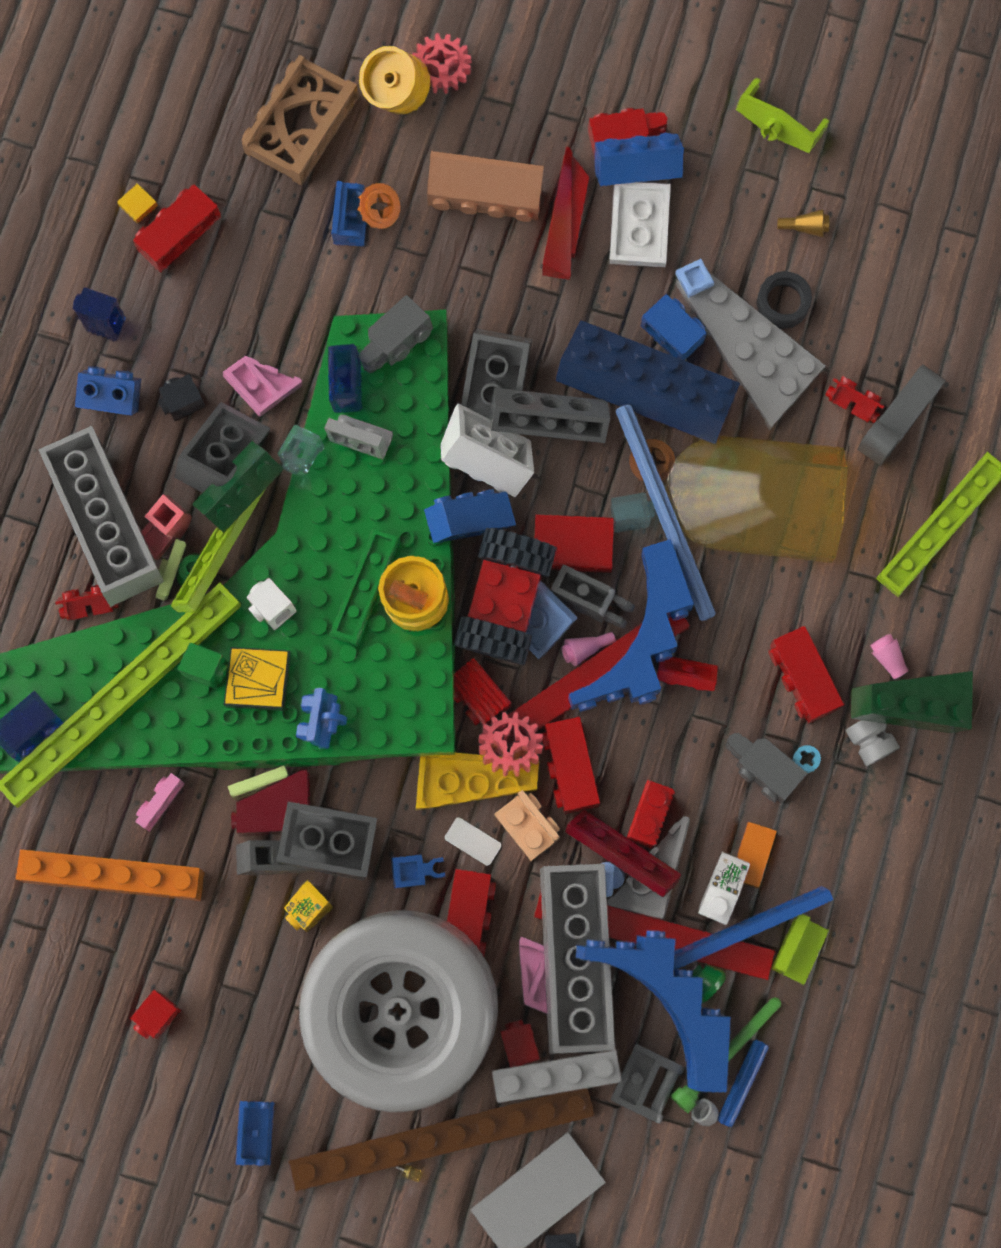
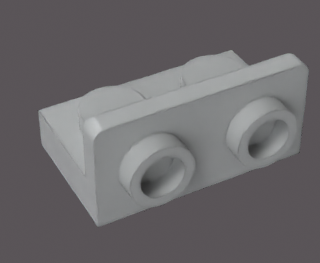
[324,415,393,459]

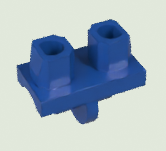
[296,688,347,749]

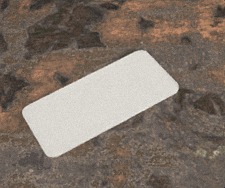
[445,817,501,866]

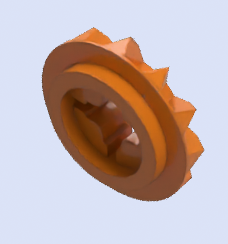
[358,183,401,229]

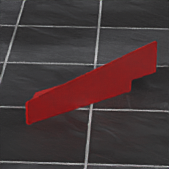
[542,147,589,280]

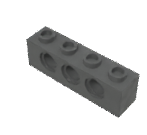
[490,388,610,443]

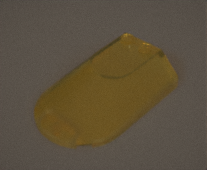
[665,436,848,563]

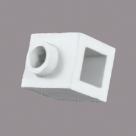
[247,578,297,631]

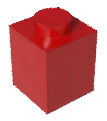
[130,990,181,1039]
[501,1020,540,1068]

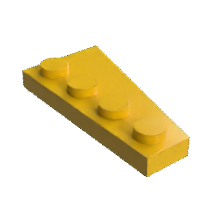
[416,753,539,810]

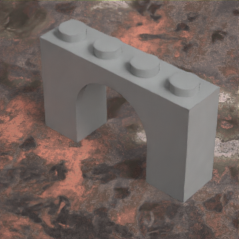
[492,1050,621,1103]

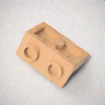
[494,790,560,862]

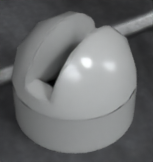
[691,1099,719,1127]

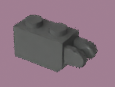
[359,295,433,374]
[550,564,635,628]
[725,732,807,804]

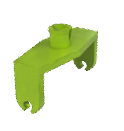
[736,77,830,153]

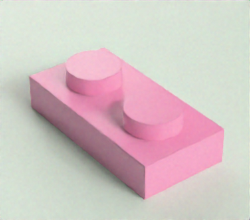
[135,773,185,832]

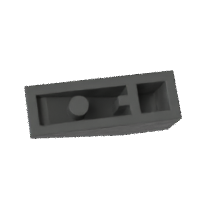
[236,840,317,875]

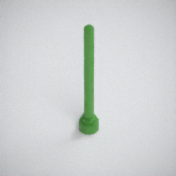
[671,997,781,1114]

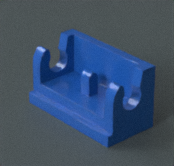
[332,181,367,247]
[236,1101,274,1166]

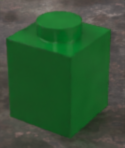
[178,643,228,689]

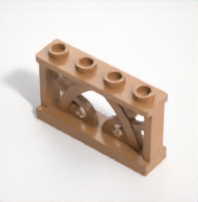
[242,55,359,186]

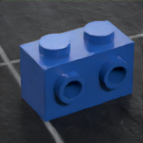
[75,366,142,416]

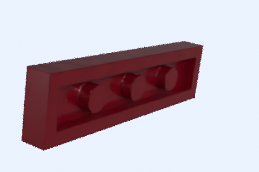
[565,810,682,898]

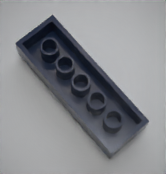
[555,320,740,444]

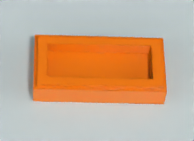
[737,821,777,889]

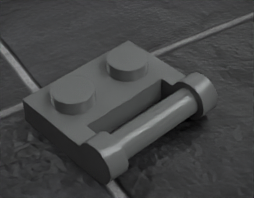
[610,1044,685,1124]

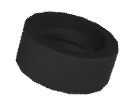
[756,271,812,329]

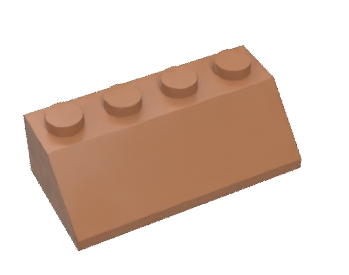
[427,151,544,222]

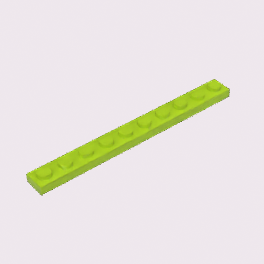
[0,583,241,808]

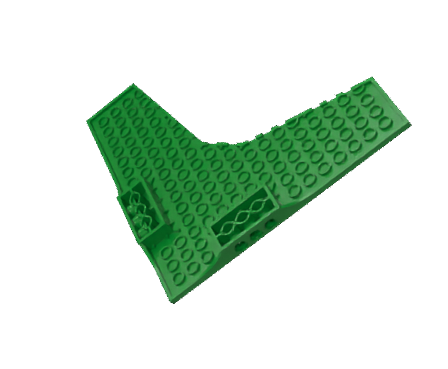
[0,310,455,774]

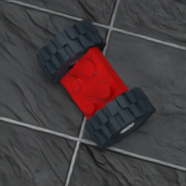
[453,528,557,665]

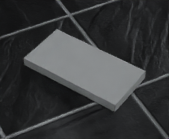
[470,1132,606,1248]

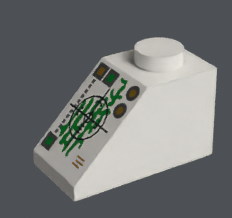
[698,851,750,925]

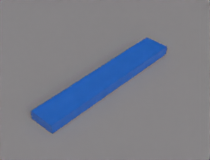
[674,886,834,969]

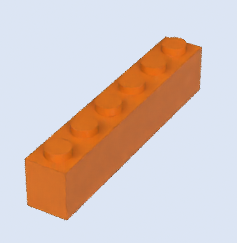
[16,849,205,901]

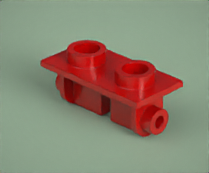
[825,376,885,423]
[55,585,119,621]

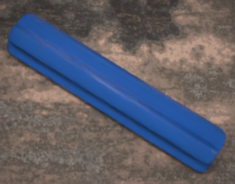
[717,1040,769,1127]

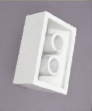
[441,403,534,497]

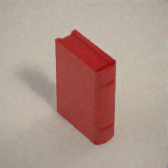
[534,514,614,574]

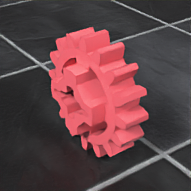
[412,33,471,94]
[479,712,543,777]

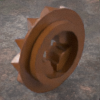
[629,439,675,482]

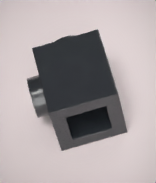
[158,374,206,421]

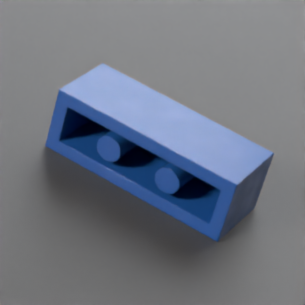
[595,133,684,186]
[424,489,516,544]

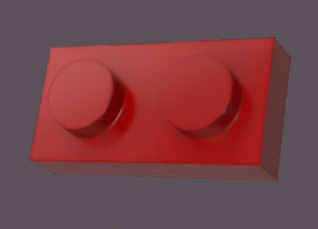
[657,657,718,691]

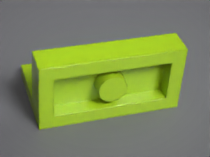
[771,914,829,985]

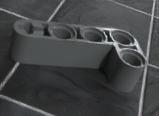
[857,364,946,466]

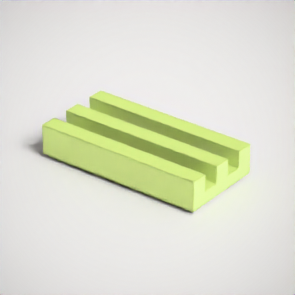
[228,766,289,801]

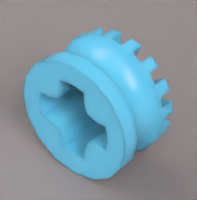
[792,745,821,773]

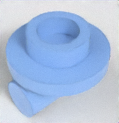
[601,862,625,897]

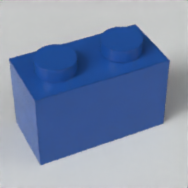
[641,294,707,361]

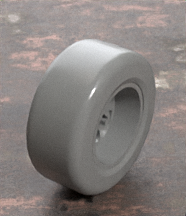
[299,910,498,1112]

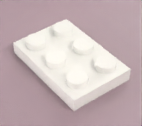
[609,182,670,267]

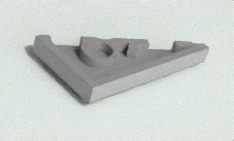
[607,816,690,921]

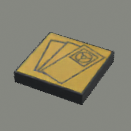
[224,647,291,711]

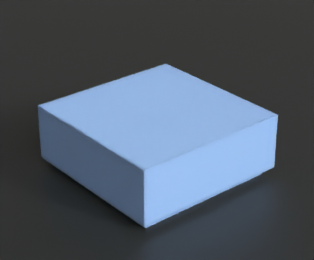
[675,259,714,298]

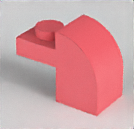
[141,494,192,560]

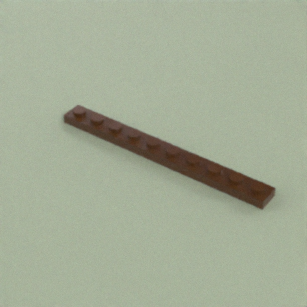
[289,1088,594,1191]

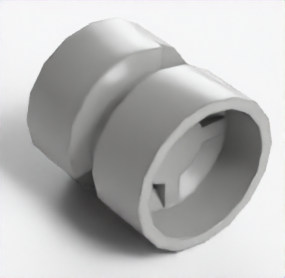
[845,720,900,767]

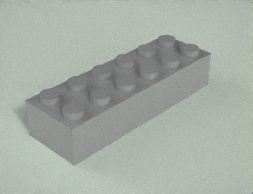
[38,426,164,607]
[540,864,615,1053]

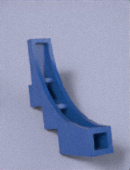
[568,539,694,712]
[576,930,730,1092]

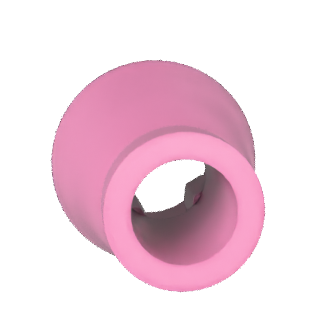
[870,634,909,679]

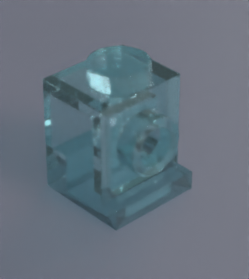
[277,424,324,475]

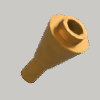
[777,209,830,237]

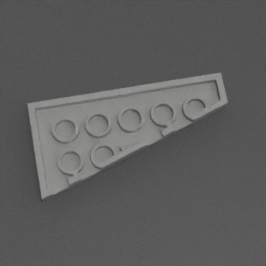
[676,261,825,430]

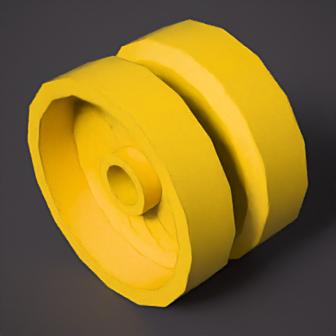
[359,46,430,114]
[378,556,449,631]

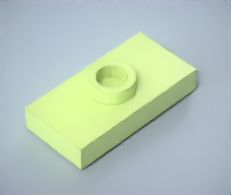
[155,539,186,601]

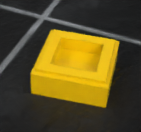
[117,184,158,224]

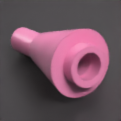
[561,632,616,667]

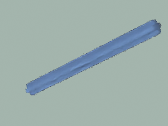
[616,404,716,621]

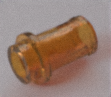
[387,579,428,611]

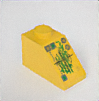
[284,880,333,932]

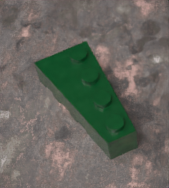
[851,671,973,734]

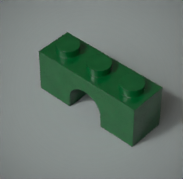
[192,441,284,533]

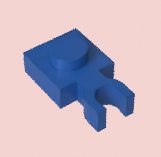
[391,855,445,889]

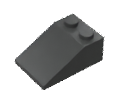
[461,328,533,419]
[174,402,271,493]
[276,802,377,881]

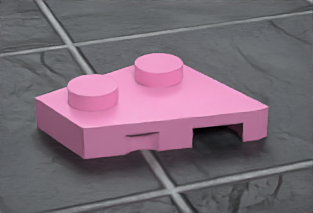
[223,356,302,417]
[519,937,547,1014]

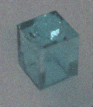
[610,492,655,533]

